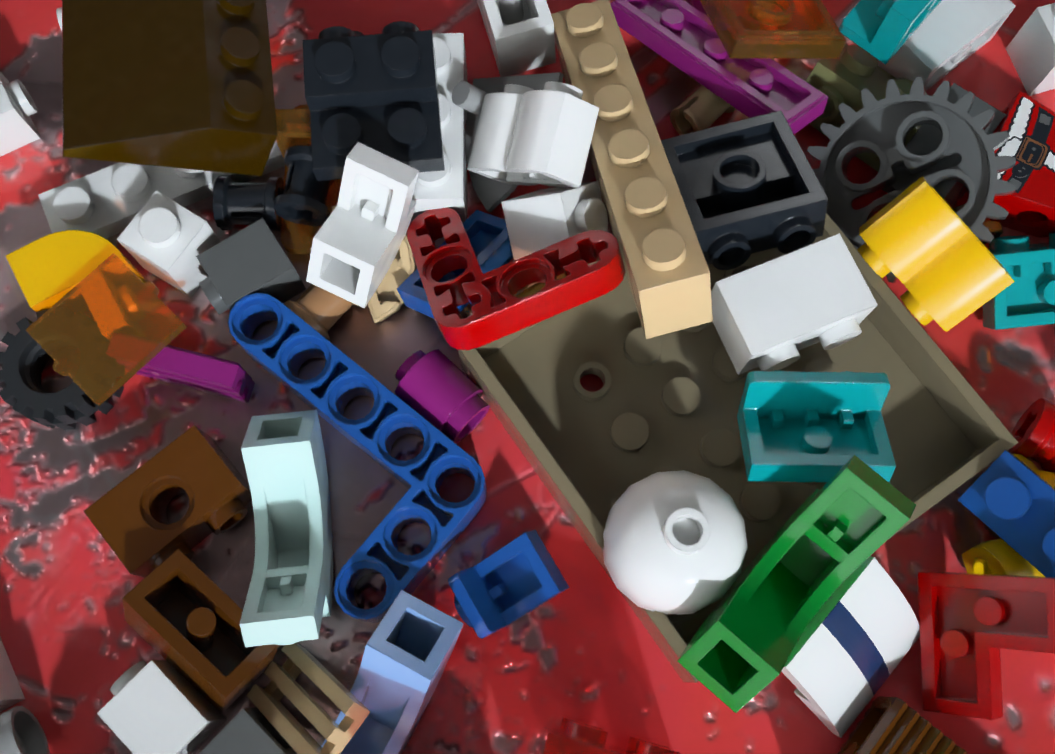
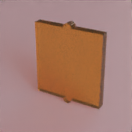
[25,253,187,406]

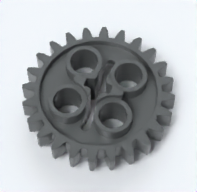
[807,77,1016,283]

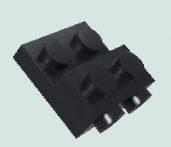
[303,21,445,181]
[661,110,828,270]

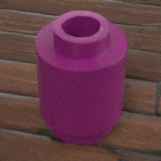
[395,349,490,443]

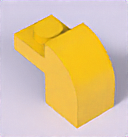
[5,230,148,343]

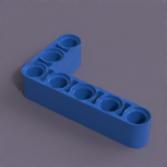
[228,293,487,623]

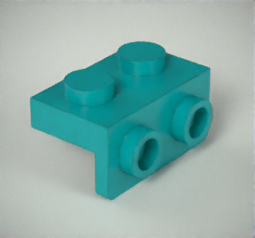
[737,370,896,482]

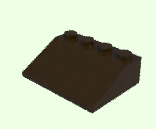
[62,0,277,176]

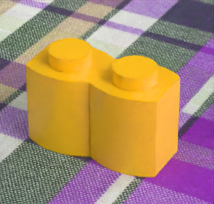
[857,176,1015,332]

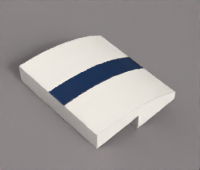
[781,556,920,738]

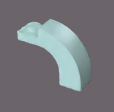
[240,409,333,647]

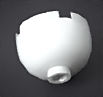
[603,470,748,615]

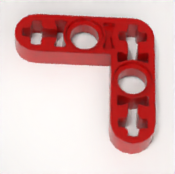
[407,207,626,350]

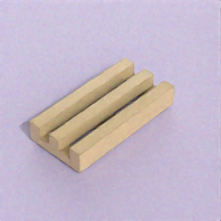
[247,643,370,754]

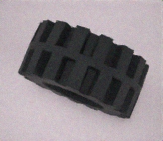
[0,308,127,430]

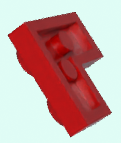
[918,571,1055,720]

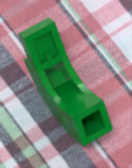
[677,455,916,713]

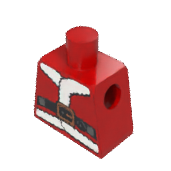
[952,91,1055,238]

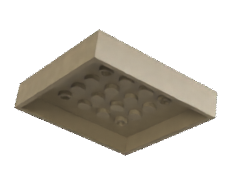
[458,213,1018,683]

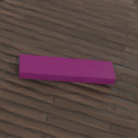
[610,0,828,134]

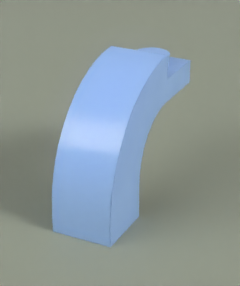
[321,590,464,754]

